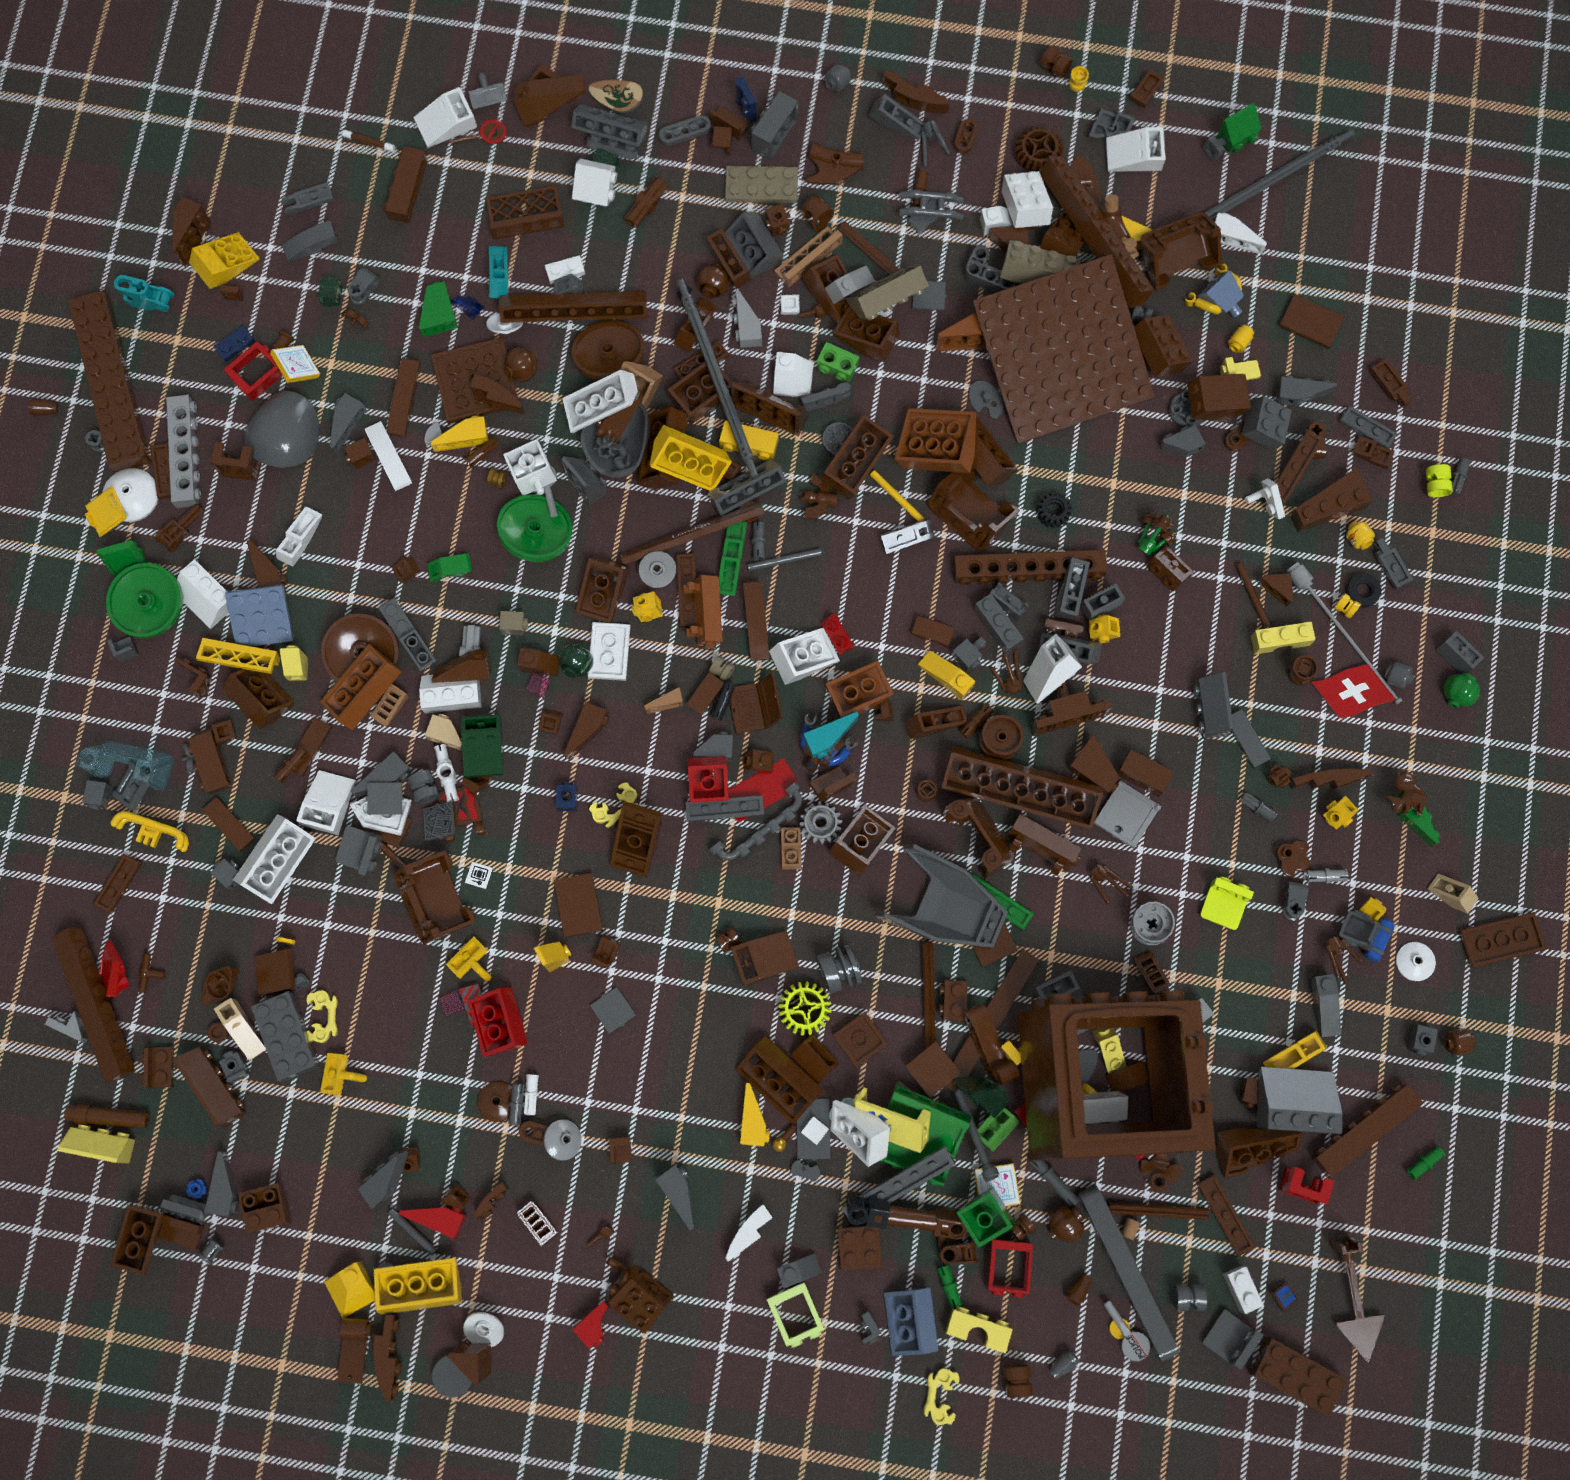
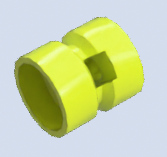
[1426,464,1453,497]

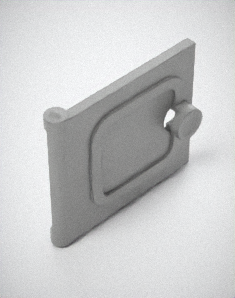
[1094,780,1161,849]

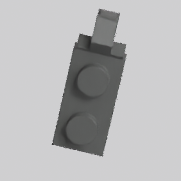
[1373,538,1413,590]

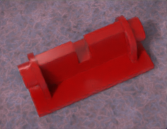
[821,613,854,655]

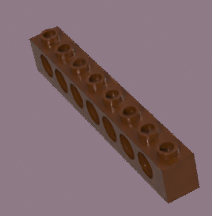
[953,550,1107,585]

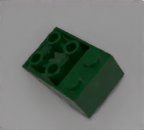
[461,714,503,778]

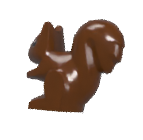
[1387,772,1428,817]

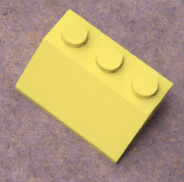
[57,1124,135,1164]

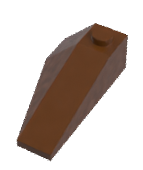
[514,75,586,127]
[801,254,850,324]

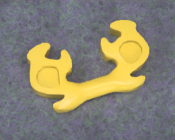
[589,783,638,828]
[306,990,338,1043]
[924,1368,959,1425]

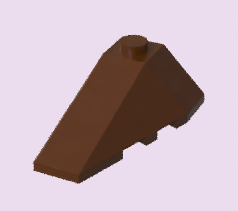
[1216,1128,1302,1178]

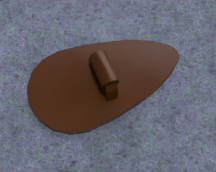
[1070,156,1102,208]

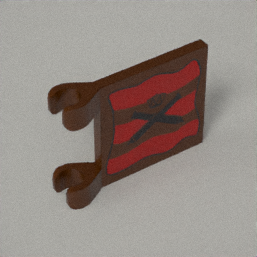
[438,786,485,843]

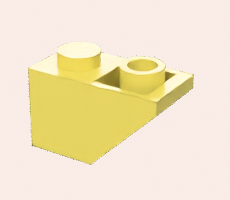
[280,646,308,681]

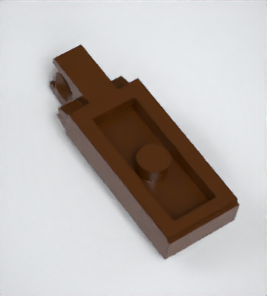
[1369,359,1412,408]

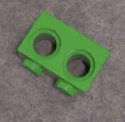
[817,342,860,382]

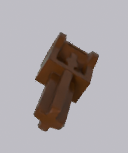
[155,504,204,552]

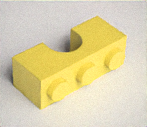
[1250,622,1316,654]
[945,1306,1013,1354]

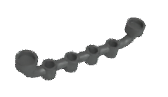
[709,781,802,860]

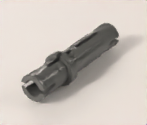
[1029,1160,1080,1208]

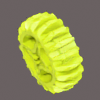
[778,982,832,1036]

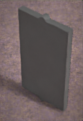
[797,1099,830,1161]

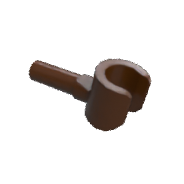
[799,305,826,319]
[587,1225,614,1247]

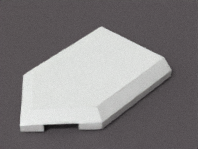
[350,795,412,836]

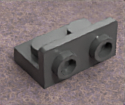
[160,1195,208,1226]

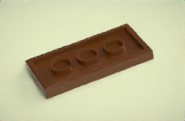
[1458,912,1547,969]

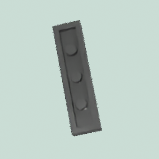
[686,795,764,822]

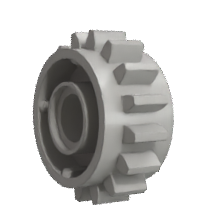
[800,802,842,845]

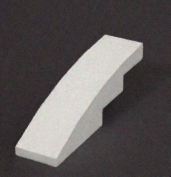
[364,421,412,491]

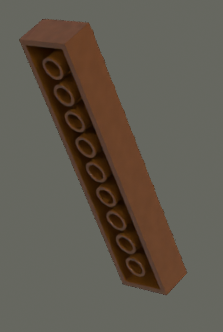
[68,290,151,473]

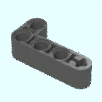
[964,245,1021,293]

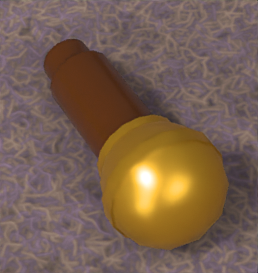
[772,1125,797,1152]

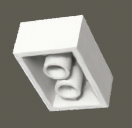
[1002,172,1053,228]

